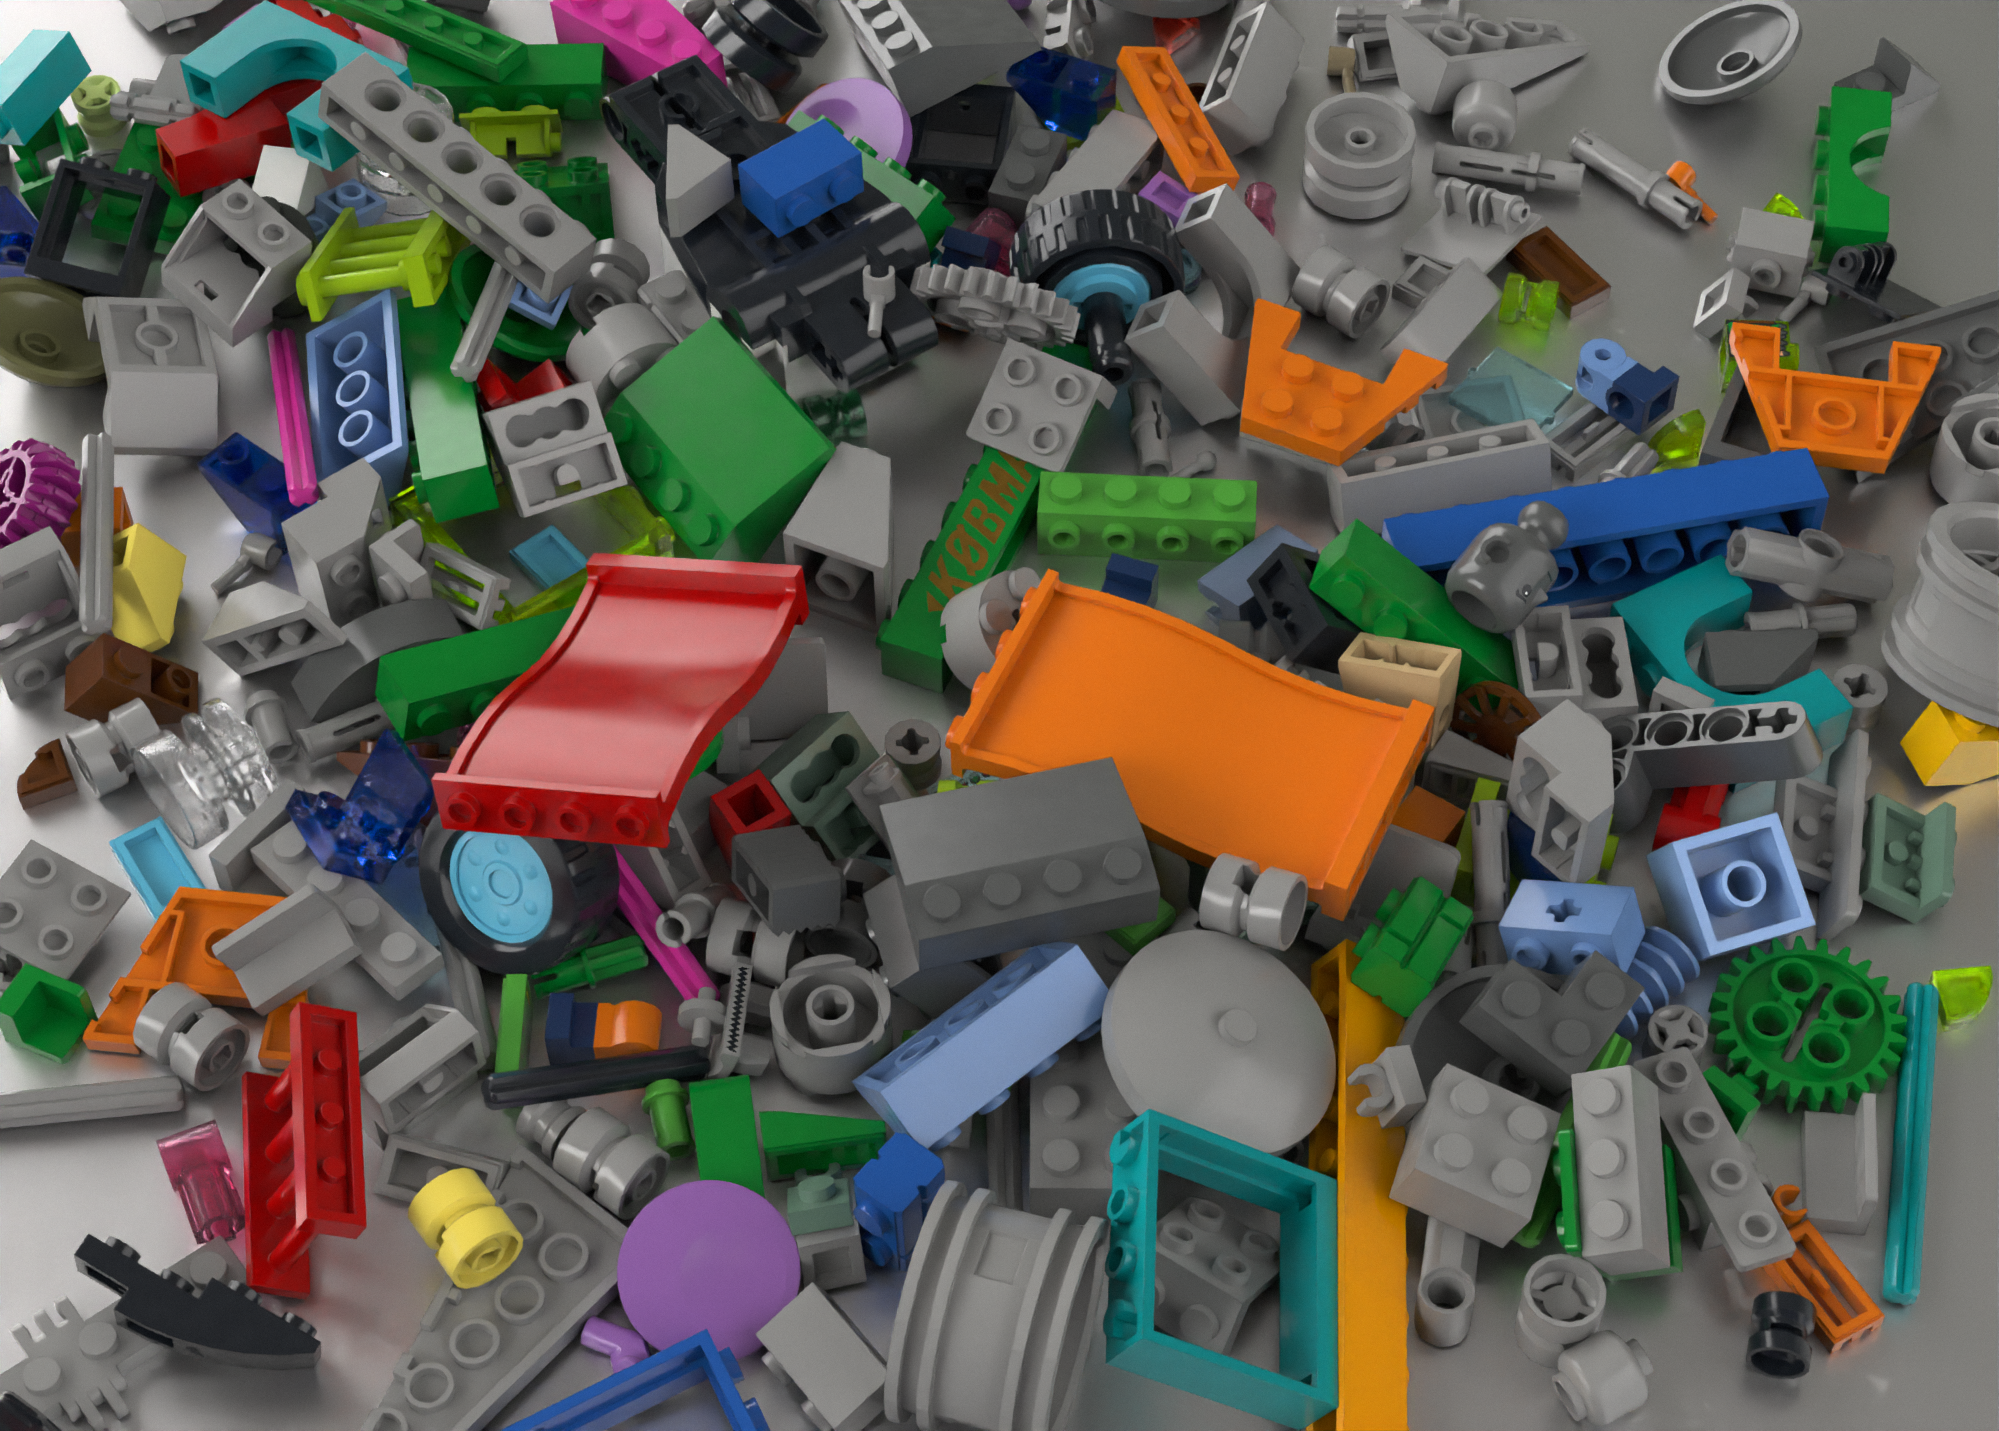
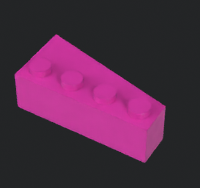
[550,0,728,88]

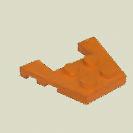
[1240,298,1449,466]
[1729,322,1941,474]
[83,886,309,1070]

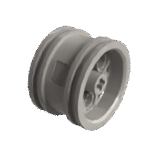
[1881,501,1999,728]
[884,1180,1109,1431]

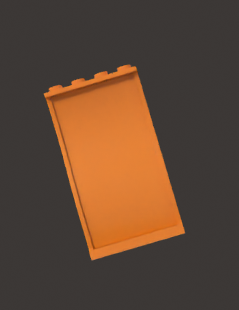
[945,568,1435,921]

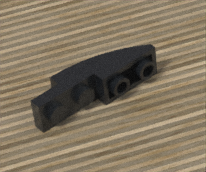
[74,1234,321,1370]

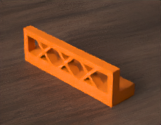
[1116,46,1240,195]

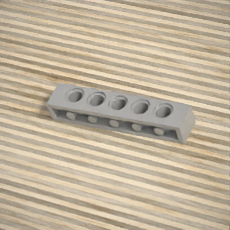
[318,52,597,304]

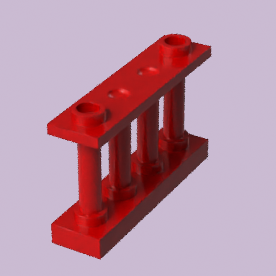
[242,1001,367,1300]

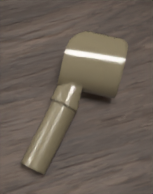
[1327,46,1356,93]

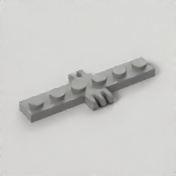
[0,1235,246,1431]

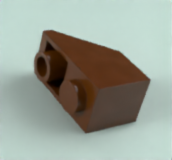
[64,633,199,725]

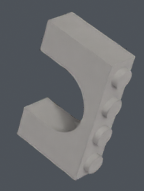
[1124,183,1301,426]

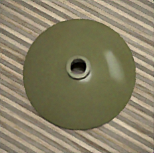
[0,277,106,388]

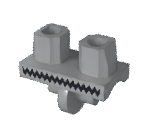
[677,962,774,1080]

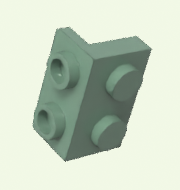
[1859,793,1957,924]

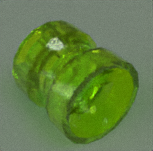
[1498,272,1560,332]

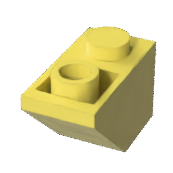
[111,523,187,652]

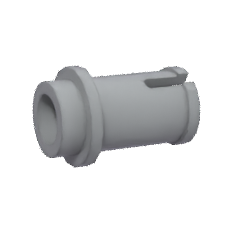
[243,690,298,764]

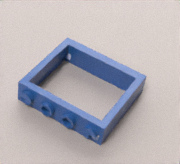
[500,1329,770,1431]

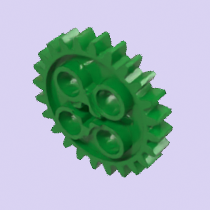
[1707,936,1907,1114]

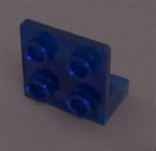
[285,729,434,885]

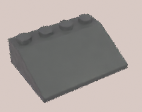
[838,0,1042,117]
[879,757,1160,971]

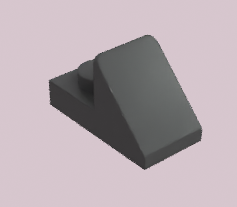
[1834,37,1941,113]

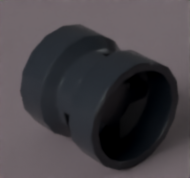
[1746,1291,1817,1379]

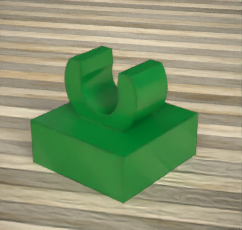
[1702,1065,1761,1142]

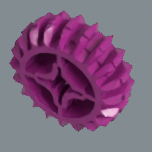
[0,438,81,573]

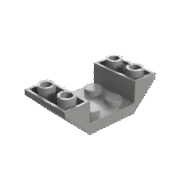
[82,296,218,456]

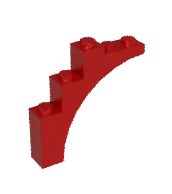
[156,0,364,197]

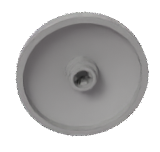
[1101,930,1336,1157]

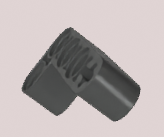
[1601,701,1823,834]

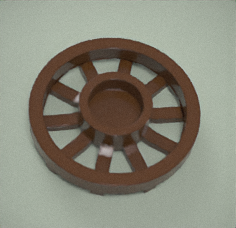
[1449,681,1541,761]

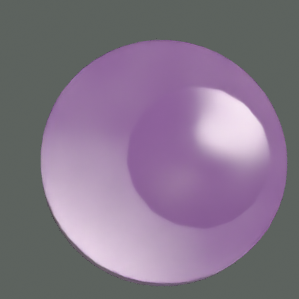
[785,78,913,168]
[617,1180,801,1361]

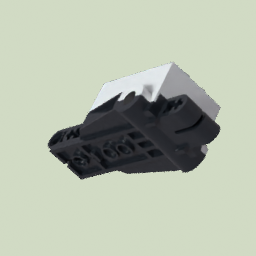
[599,55,939,414]

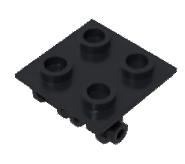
[1811,241,1942,323]

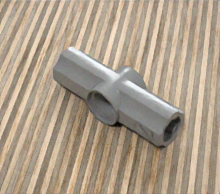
[1725,526,1895,604]

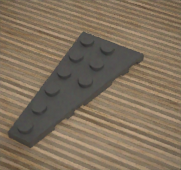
[1814,290,1999,483]

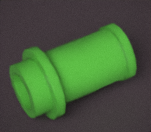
[641,1079,696,1161]

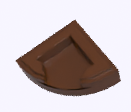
[17,738,78,810]

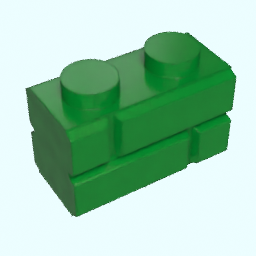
[1350,876,1474,1018]

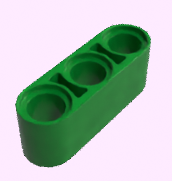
[688,1074,765,1198]

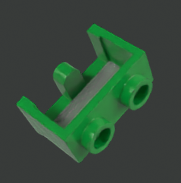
[11,107,94,223]

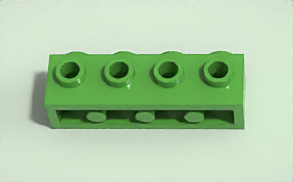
[1037,471,1257,563]

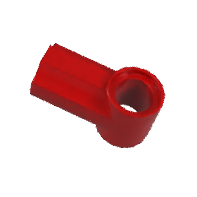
[1651,784,1729,852]

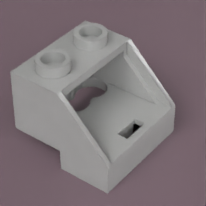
[161,179,312,348]
[479,380,628,518]
[281,458,393,628]
[0,526,103,701]
[1510,605,1639,722]
[1506,698,1614,883]
[359,1003,486,1151]

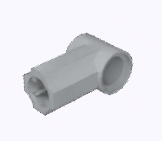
[1414,1216,1481,1347]

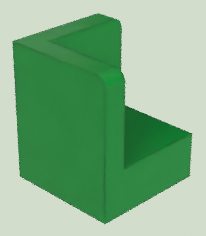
[0,963,98,1064]

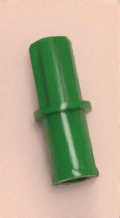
[531,934,648,1000]

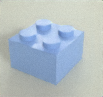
[1646,812,1816,963]

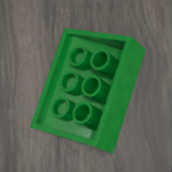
[603,316,837,563]

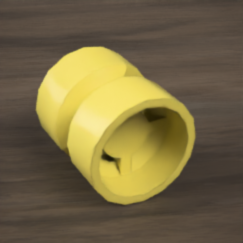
[408,1167,523,1289]

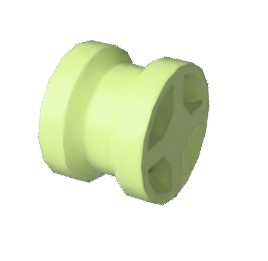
[71,75,127,137]

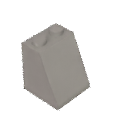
[783,441,894,634]

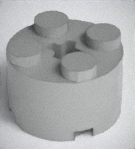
[566,303,678,419]
[1929,393,1999,504]
[940,567,1042,689]
[770,954,893,1095]

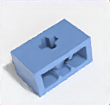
[1498,879,1646,975]

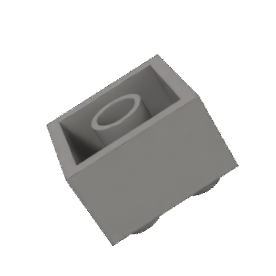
[1389,1063,1561,1248]

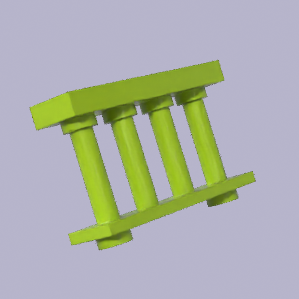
[296,207,472,322]

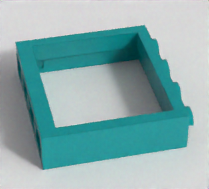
[1103,1109,1339,1431]

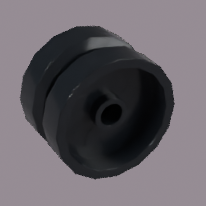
[702,0,829,93]

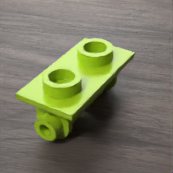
[459,105,563,159]

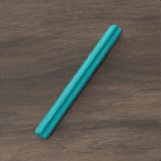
[1882,982,1939,1306]

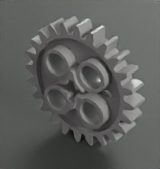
[910,264,1081,348]

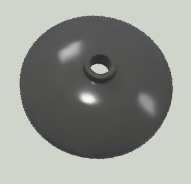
[1659,0,1802,106]

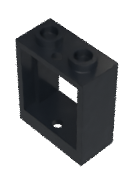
[905,84,1016,205]
[24,157,171,298]
[1247,543,1365,675]

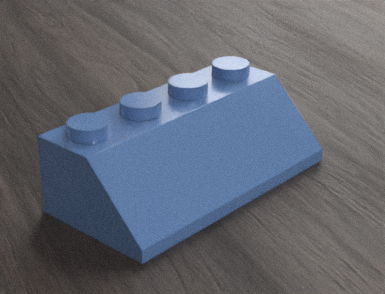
[306,288,409,507]
[852,941,1109,1152]

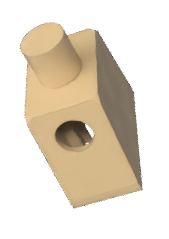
[1338,632,1462,766]

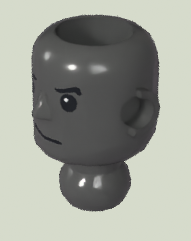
[1445,501,1569,634]

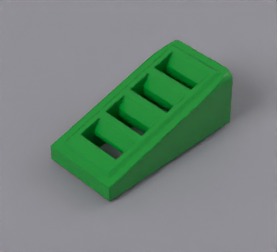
[759,1111,887,1181]

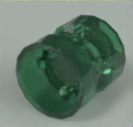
[802,388,868,444]

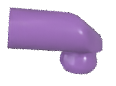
[580,1315,651,1375]

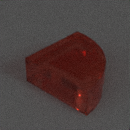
[1152,17,1200,55]

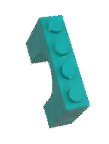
[180,0,413,172]
[0,29,92,146]
[1609,554,1854,794]

